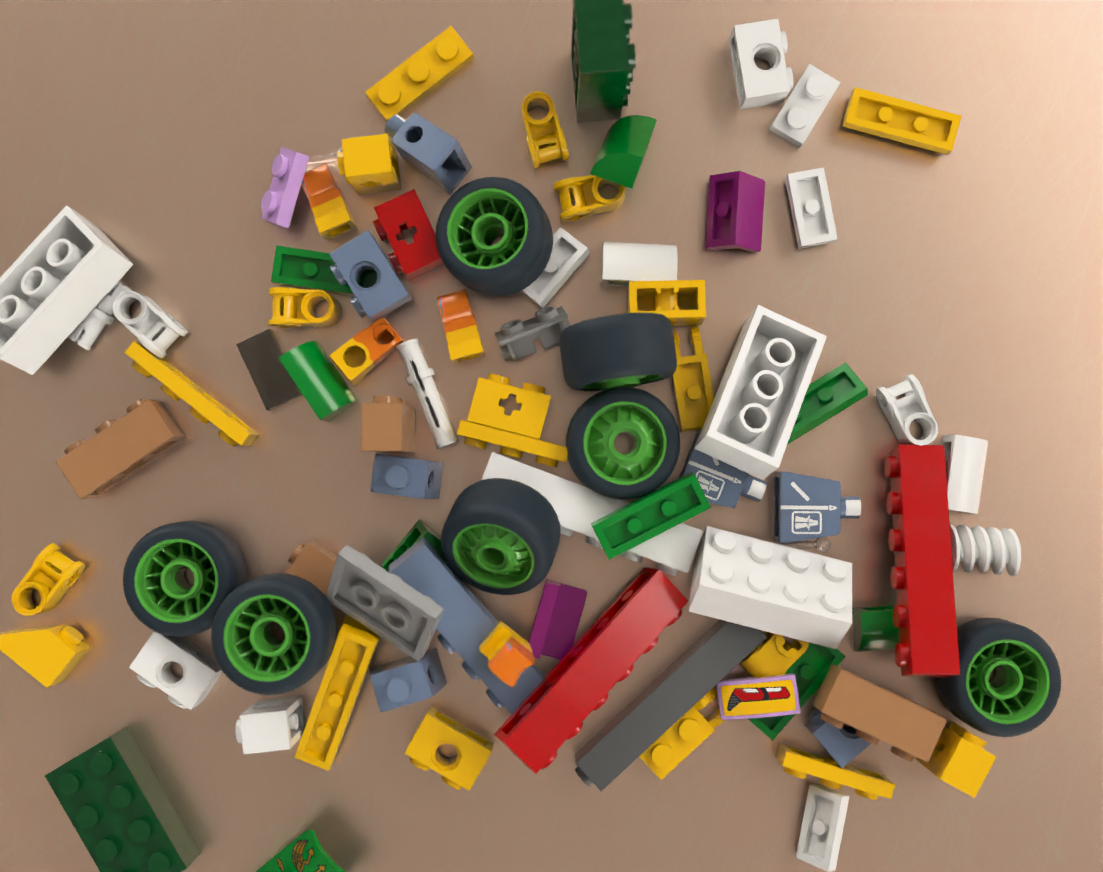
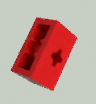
[373,189,444,281]

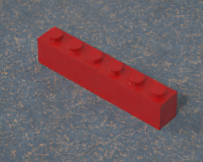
[884,444,960,677]
[494,567,689,774]

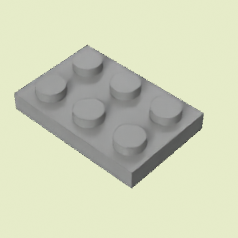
[326,545,444,662]

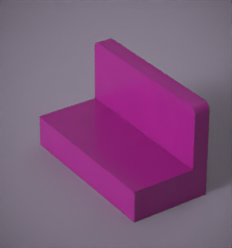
[705,171,765,252]
[528,579,587,660]

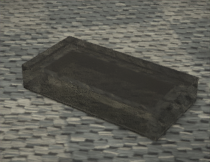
[236,329,303,411]

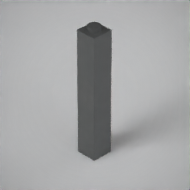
[575,620,767,791]

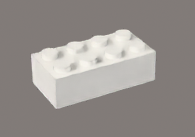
[0,205,134,375]
[694,305,827,480]
[688,526,852,649]

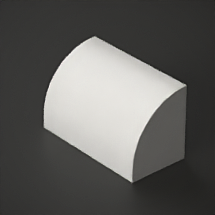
[601,241,678,287]
[941,434,988,514]

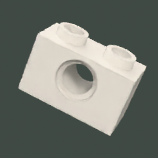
[729,19,794,110]
[129,631,223,710]
[236,695,306,754]

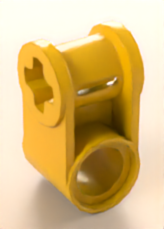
[522,91,569,169]
[553,175,625,222]
[268,287,342,328]
[11,543,85,616]
[739,631,809,678]

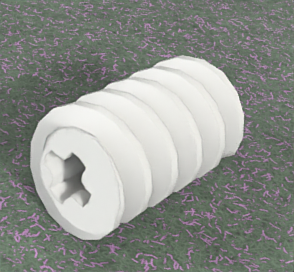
[950,524,1021,576]

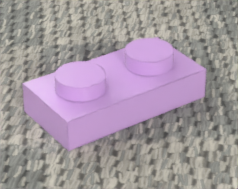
[261,147,309,228]

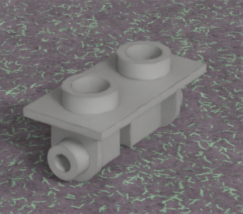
[495,306,571,361]

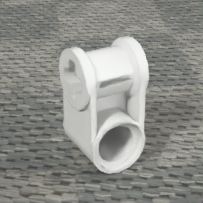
[112,291,188,359]
[876,374,938,446]

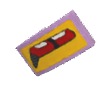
[716,673,801,720]

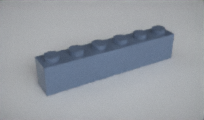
[389,537,545,714]

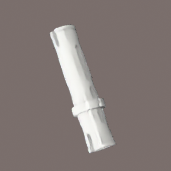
[396,338,459,449]

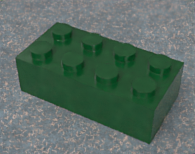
[571,0,636,123]
[45,727,201,872]

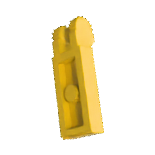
[671,326,714,432]
[639,686,725,780]

